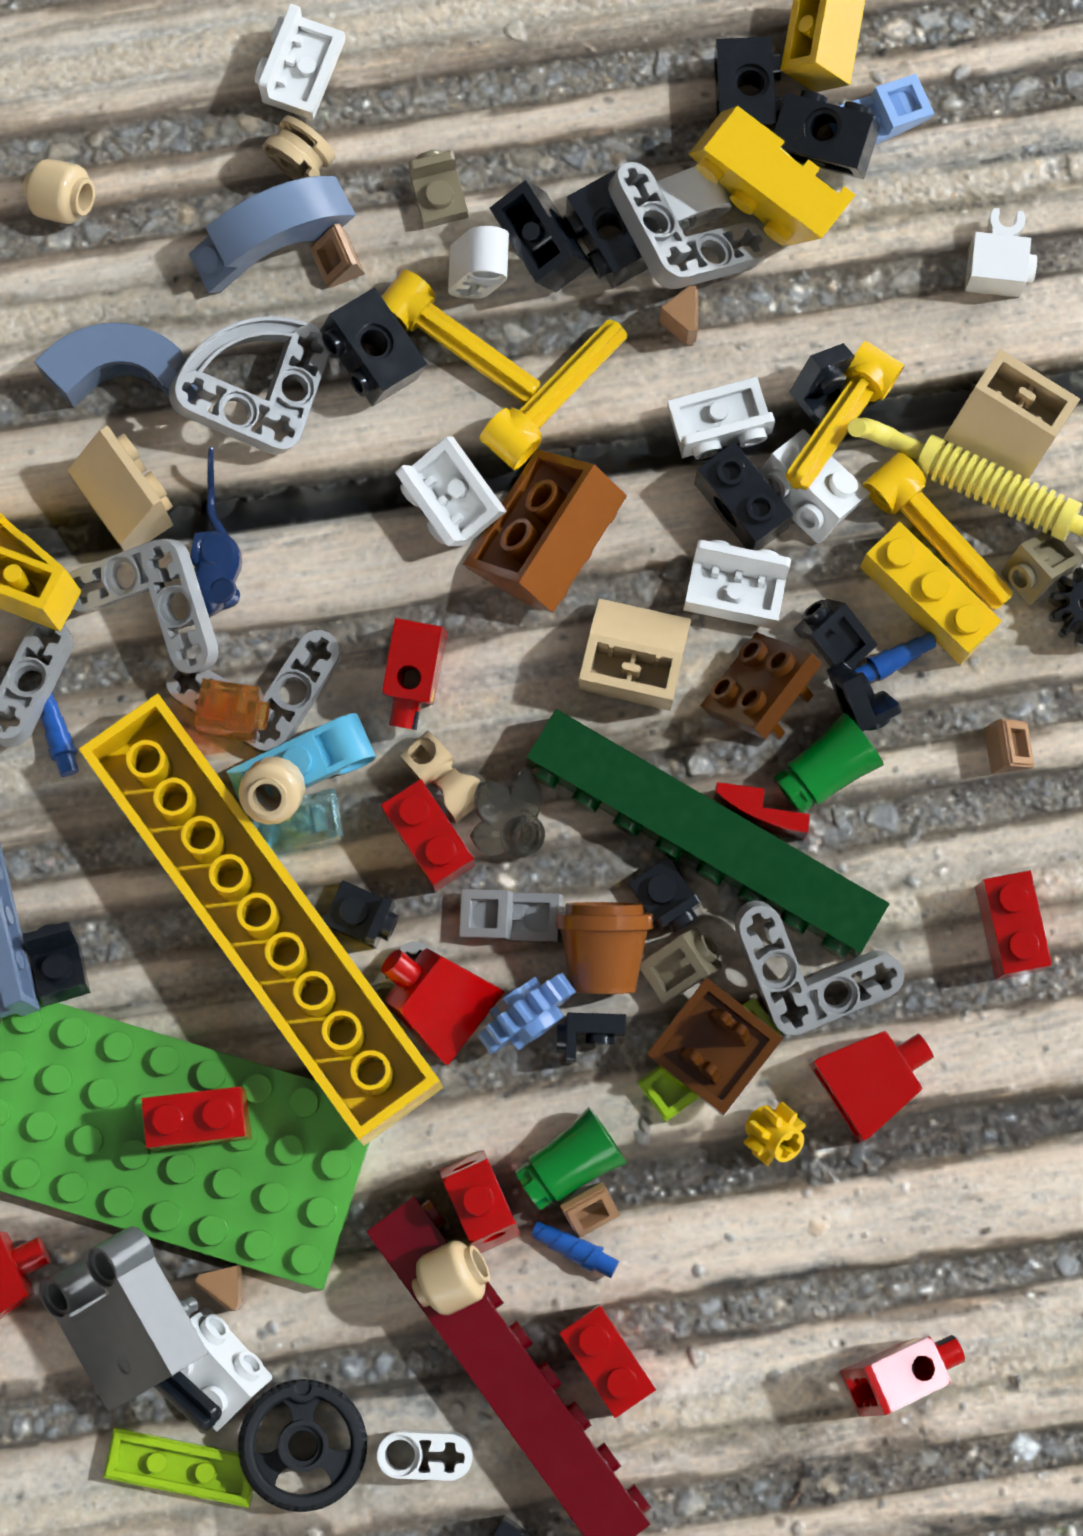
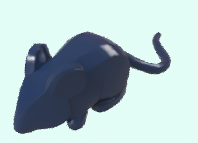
[190,446,242,618]

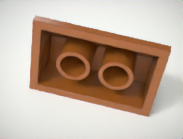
[463,449,627,613]

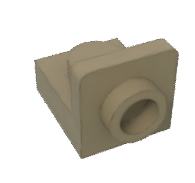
[409,150,469,229]
[1001,530,1083,605]
[640,928,722,1005]

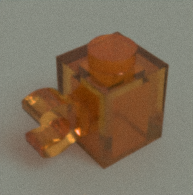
[194,678,270,743]

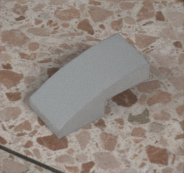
[459,889,564,944]

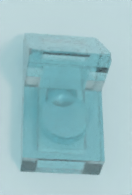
[261,789,344,854]

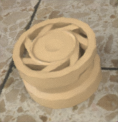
[262,115,336,180]

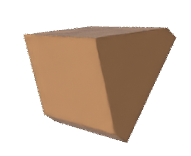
[309,223,365,288]
[659,286,698,345]
[984,719,1035,774]
[194,1265,243,1311]

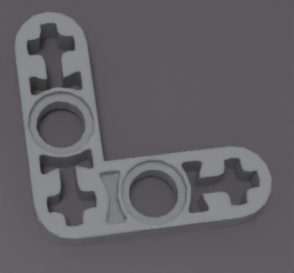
[608,162,770,289]
[69,539,219,673]
[0,622,74,747]
[166,630,341,753]
[734,900,904,1036]

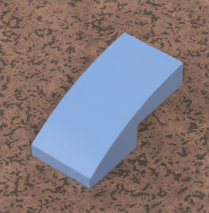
[829,74,934,145]

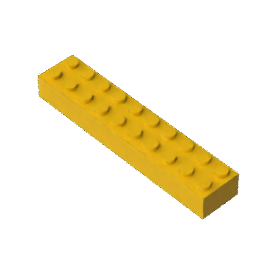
[79,693,444,1146]

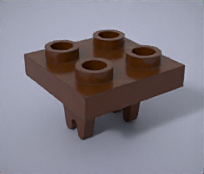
[700,632,822,740]
[646,977,783,1116]

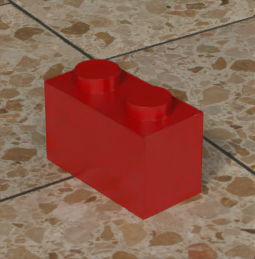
[381,779,475,893]
[975,870,1052,980]
[141,1086,251,1150]
[559,1304,656,1418]

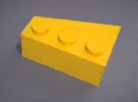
[688,106,856,246]
[0,513,82,632]

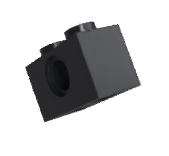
[713,37,783,133]
[774,90,881,180]
[563,170,653,289]
[489,180,592,292]
[320,287,428,407]
[694,441,793,551]

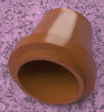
[556,902,653,994]

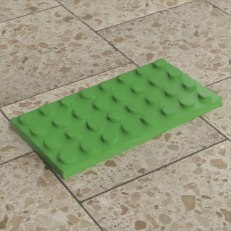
[0,996,370,1290]

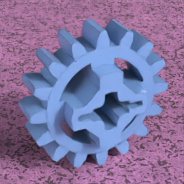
[477,973,576,1055]

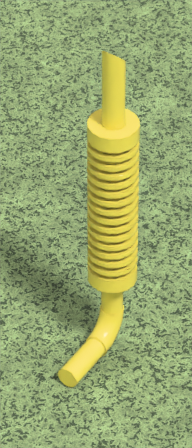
[848,418,1083,542]

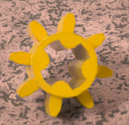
[743,1102,806,1166]

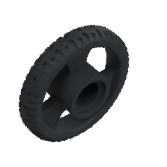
[238,1379,367,1512]

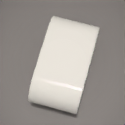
[637,166,732,234]
[448,226,509,299]
[377,1429,473,1481]

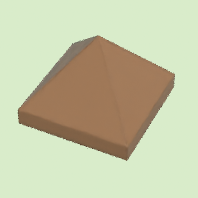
[560,1182,620,1238]

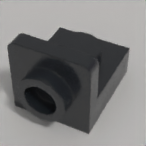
[789,343,855,425]
[794,599,878,669]
[826,662,902,732]
[628,857,702,933]
[324,880,399,949]
[23,922,91,1007]
[556,1012,626,1064]

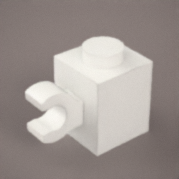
[964,208,1037,298]

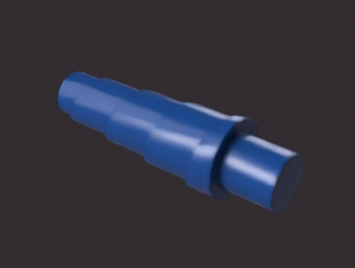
[854,632,936,682]
[40,693,79,777]
[531,1221,620,1278]

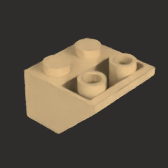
[943,349,1080,481]
[67,425,173,552]
[578,598,691,711]

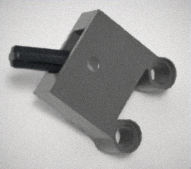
[39,1226,222,1431]

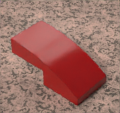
[713,782,810,840]

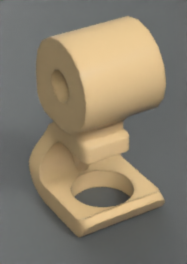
[399,730,488,824]

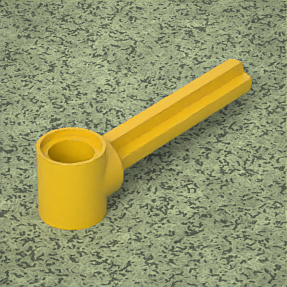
[381,269,541,404]
[479,319,627,470]
[785,340,905,490]
[863,452,1013,611]

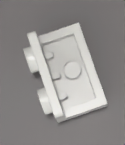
[255,4,346,120]
[667,377,775,460]
[759,429,870,543]
[395,437,507,546]
[683,540,791,629]
[181,1307,272,1432]

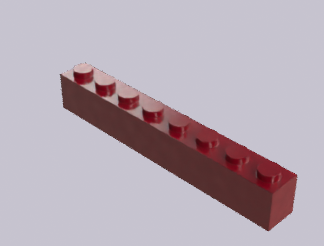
[366,1196,651,1536]

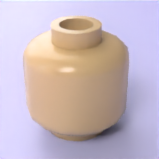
[22,159,95,224]
[238,756,306,825]
[412,1240,490,1315]

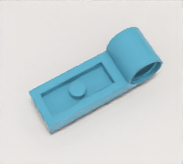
[227,713,376,812]

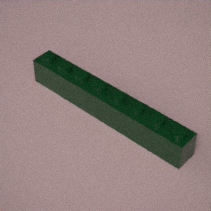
[526,709,890,959]

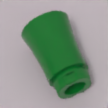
[773,712,884,813]
[514,1107,628,1210]

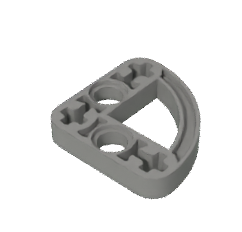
[169,316,330,455]

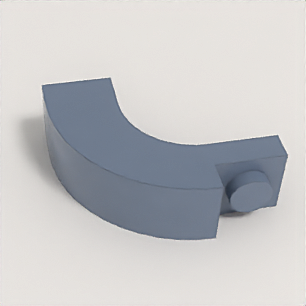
[189,176,356,293]
[34,323,201,420]

